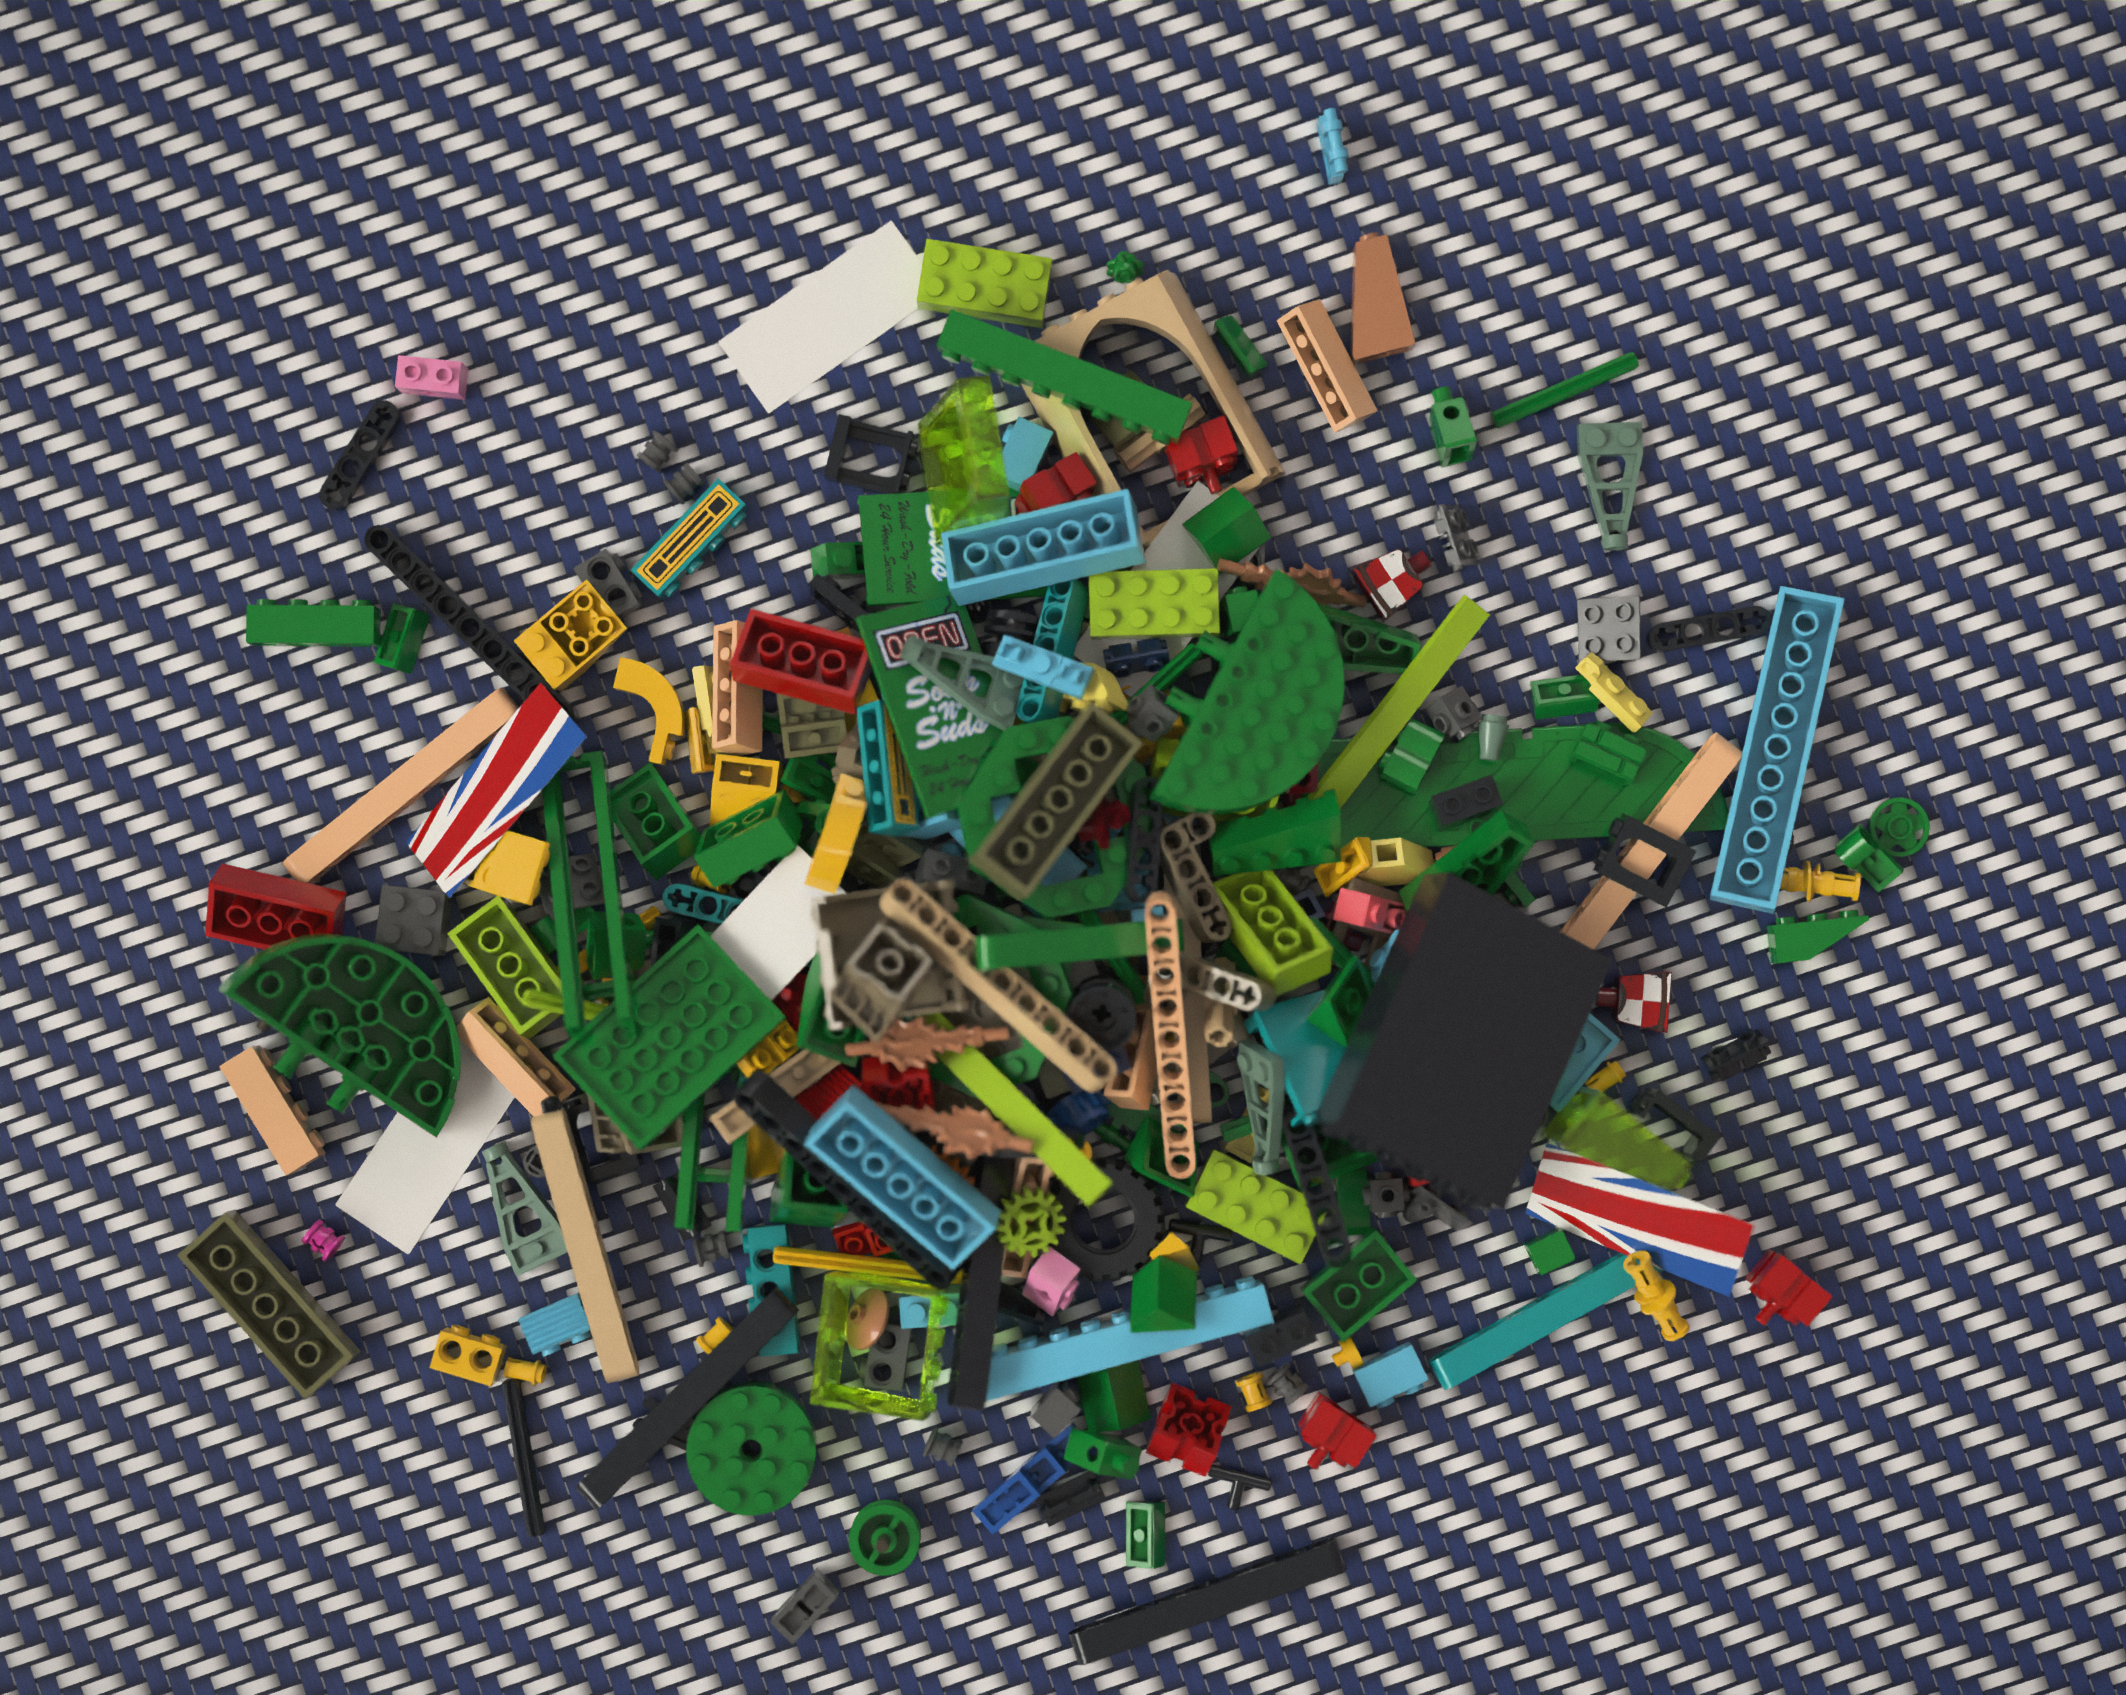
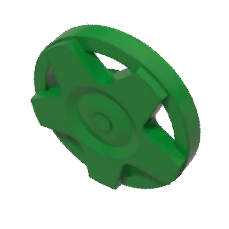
[1868,797,1930,857]

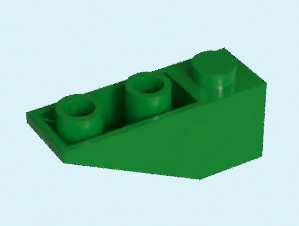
[810,542,865,580]
[1766,910,1869,963]

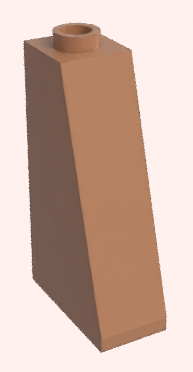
[1350,232,1416,365]

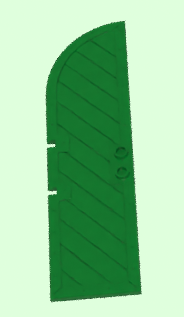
[1302,723,1729,848]

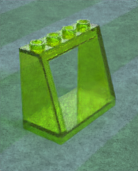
[917,375,1010,546]
[1540,1086,1693,1191]
[810,1270,949,1421]

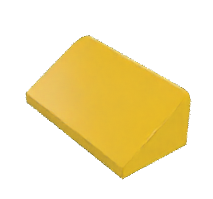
[685,707,714,774]
[1313,837,1372,897]
[1150,1233,1200,1272]

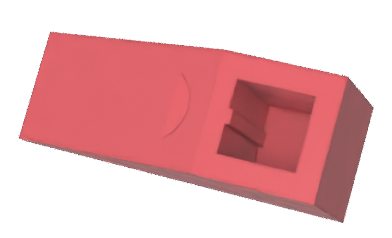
[1333,888,1407,934]

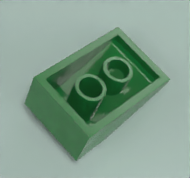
[610,762,701,881]
[796,951,865,1067]

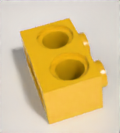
[429,1324,507,1386]

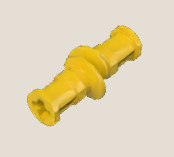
[1780,860,1861,902]
[1623,1250,1690,1341]

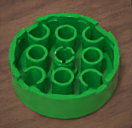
[686,1381,817,1516]

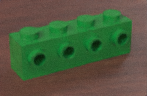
[246,599,381,647]

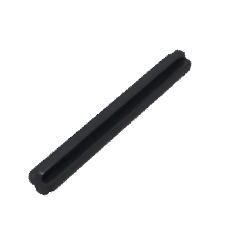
[502,1378,545,1537]

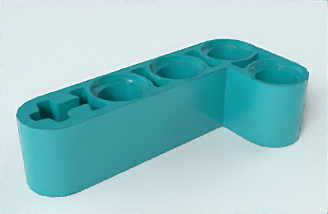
[662,883,745,924]

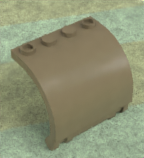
[811,879,972,1030]

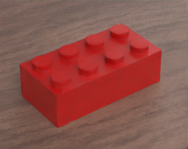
[730,608,872,715]
[205,863,347,949]

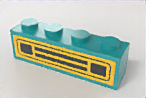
[631,479,749,600]
[856,699,920,837]

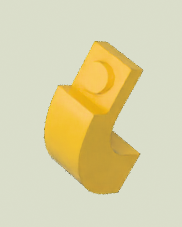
[613,657,686,766]
[804,773,867,894]

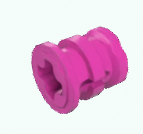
[302,1219,346,1262]

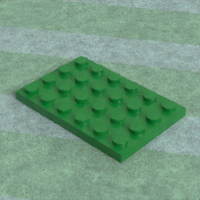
[552,924,786,1152]

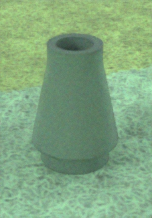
[1478,714,1509,761]

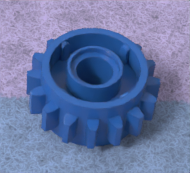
[1047,1089,1112,1138]

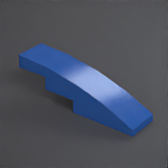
[972,1422,1093,1535]

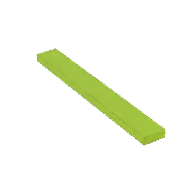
[1308,595,1490,809]
[914,1013,1113,1207]

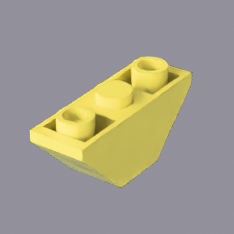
[1059,662,1128,714]
[1342,838,1434,889]

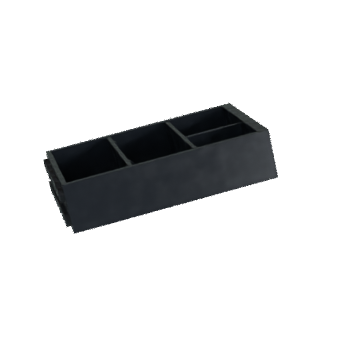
[1313,873,1613,1212]

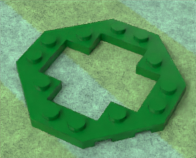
[957,716,1153,919]
[902,893,1074,1099]

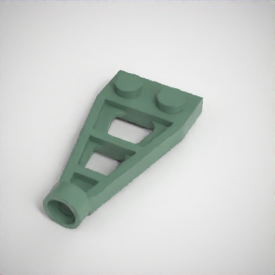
[1577,422,1643,551]
[900,635,1024,730]
[1237,1038,1285,1175]
[482,1141,568,1277]

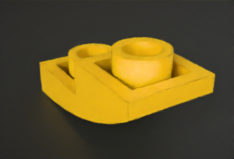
[737,1020,800,1077]

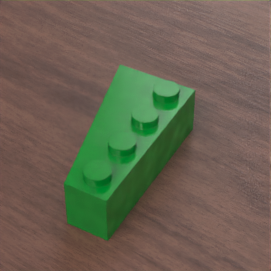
[1316,602,1421,674]
[1208,789,1341,876]
[1399,810,1535,911]

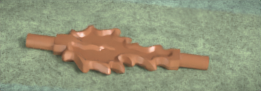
[1217,559,1367,608]
[845,1016,1010,1072]
[876,1103,1034,1160]

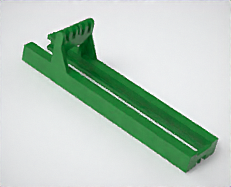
[542,750,636,1038]
[675,932,752,1233]

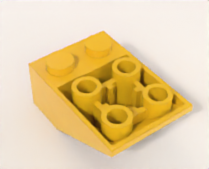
[514,579,628,691]
[709,754,783,827]
[462,830,550,906]

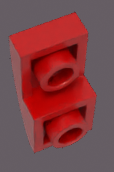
[833,1221,893,1257]

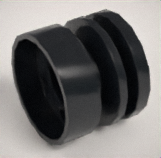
[980,609,1040,657]
[1068,975,1135,1053]

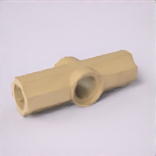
[1114,393,1206,473]
[1203,957,1239,1047]

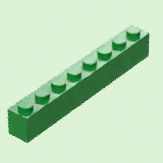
[937,309,1192,445]

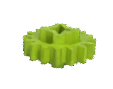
[996,1186,1066,1258]

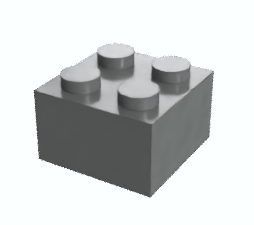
[375,885,452,956]

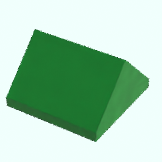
[1182,487,1271,576]
[1306,955,1372,1047]
[1123,1117,1199,1198]
[1130,1255,1197,1333]
[1076,1360,1151,1432]

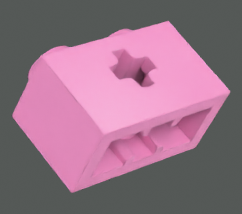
[395,355,469,400]
[1022,1246,1080,1317]

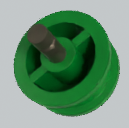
[849,1499,921,1576]

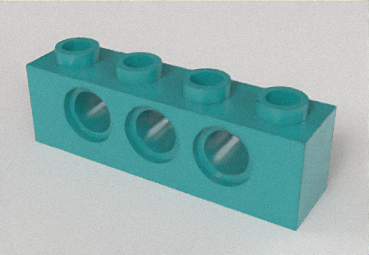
[742,1223,800,1357]

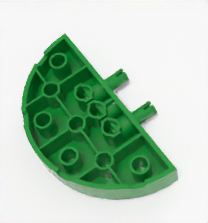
[1149,569,1344,815]
[218,934,461,1138]

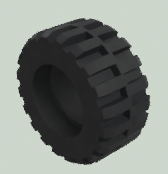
[1046,1157,1165,1282]

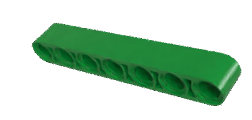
[974,918,1185,971]

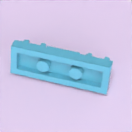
[992,635,1094,700]

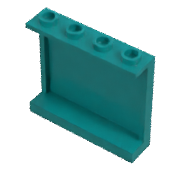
[1244,990,1346,1126]

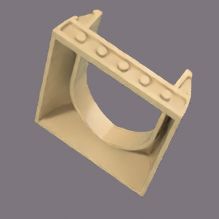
[1021,270,1286,551]

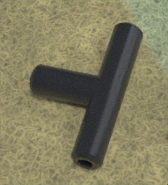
[1168,1219,1233,1263]
[1208,1464,1272,1510]

